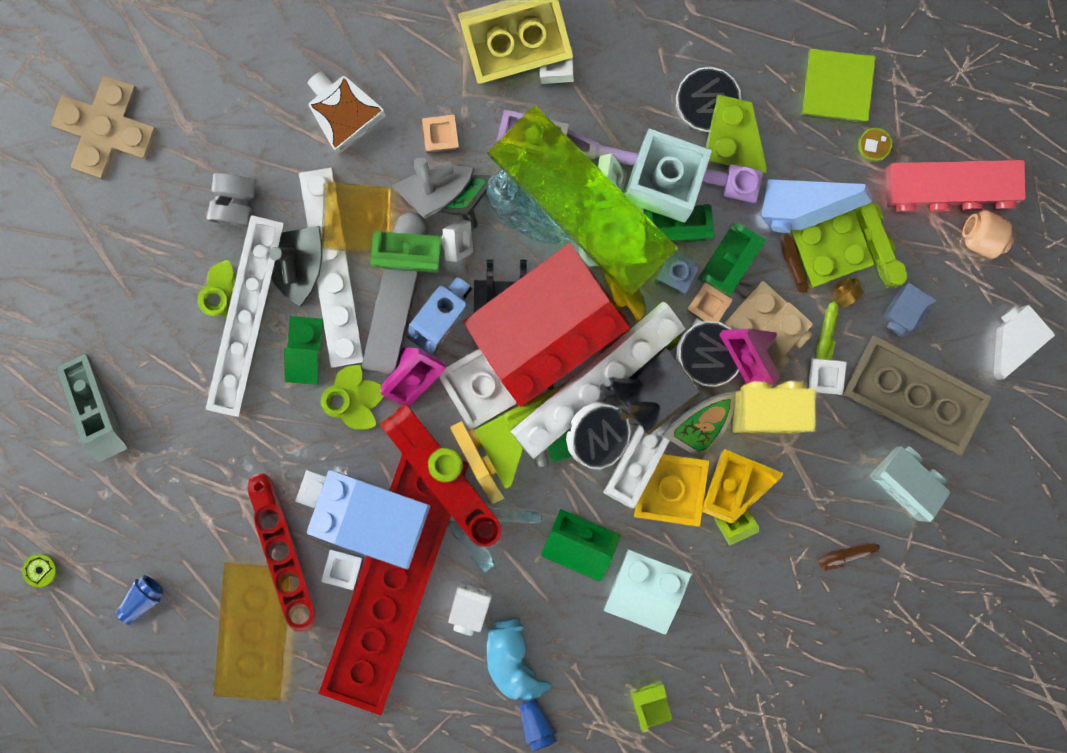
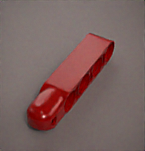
[380,403,502,547]
[247,473,317,633]

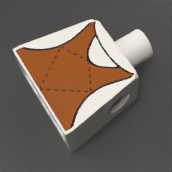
[307,71,386,155]

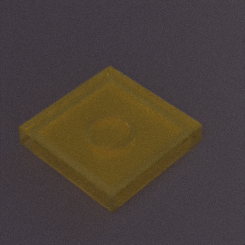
[322,182,390,253]

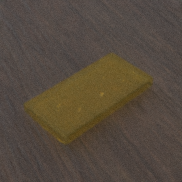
[213,562,291,701]

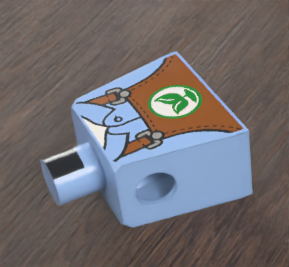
[407,277,472,356]

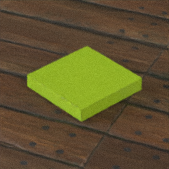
[801,49,876,123]

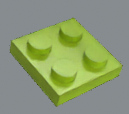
[790,210,875,288]

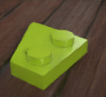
[706,95,767,173]

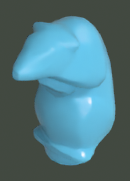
[487,618,552,701]

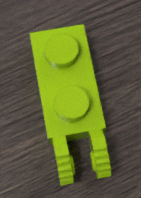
[854,200,908,289]

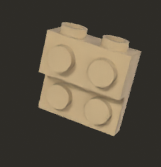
[723,281,813,372]

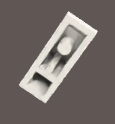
[448,582,493,636]

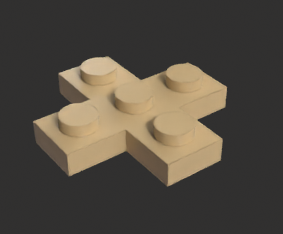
[50,75,156,180]

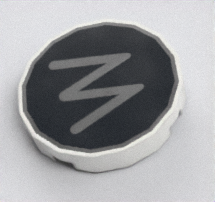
[675,67,741,134]
[676,321,739,388]
[566,402,631,469]

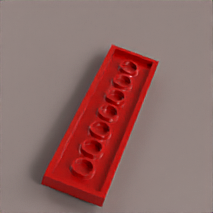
[318,454,469,716]

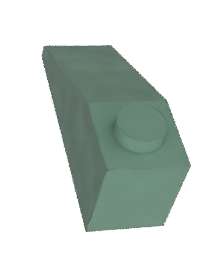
[56,353,128,462]

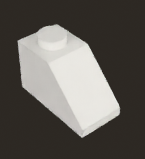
[993,305,1055,380]

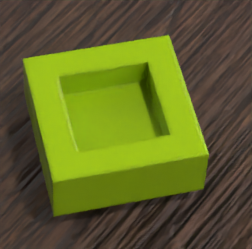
[714,509,759,546]

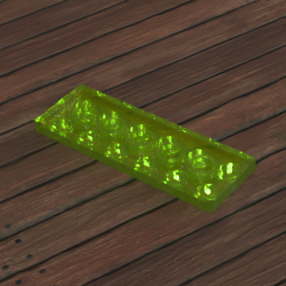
[486,105,677,297]

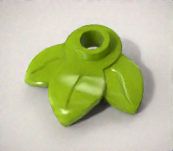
[198,259,237,319]
[321,365,384,430]

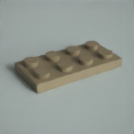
[843,335,992,456]

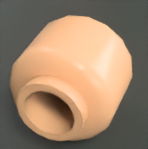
[962,210,1014,259]

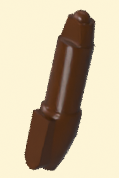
[781,234,809,294]
[818,543,880,571]

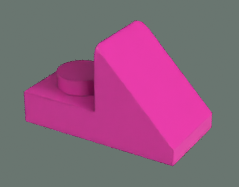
[720,329,780,385]
[380,347,446,407]

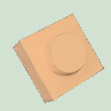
[422,114,459,153]
[686,282,733,322]

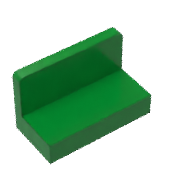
[541,509,621,581]

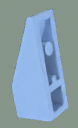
[762,179,872,233]

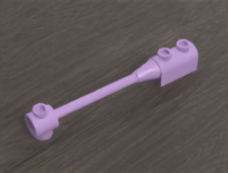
[497,109,763,203]

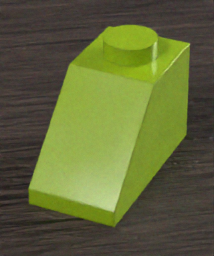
[475,415,523,489]

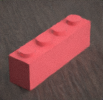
[886,160,1026,212]

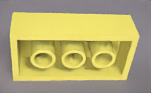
[732,382,815,433]

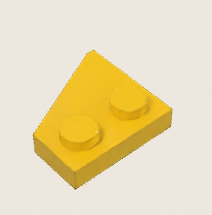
[450,421,504,505]
[701,449,783,524]

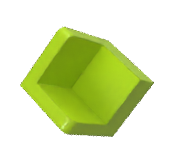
[630,681,672,733]

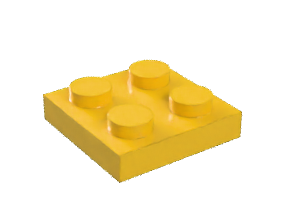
[633,454,709,527]

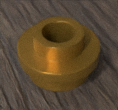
[832,277,864,307]

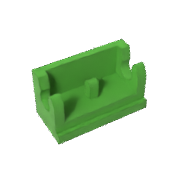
[370,231,442,273]

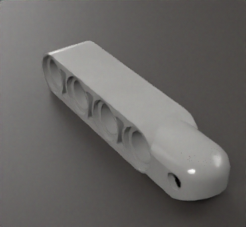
[362,212,428,375]

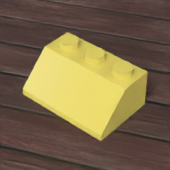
[458,0,573,84]

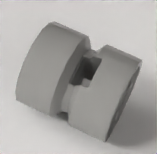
[207,173,256,227]

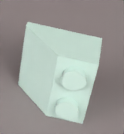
[622,129,712,223]
[869,446,951,522]
[603,549,691,635]

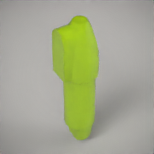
[816,301,839,360]

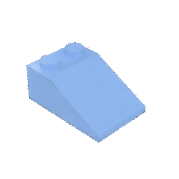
[307,470,430,569]

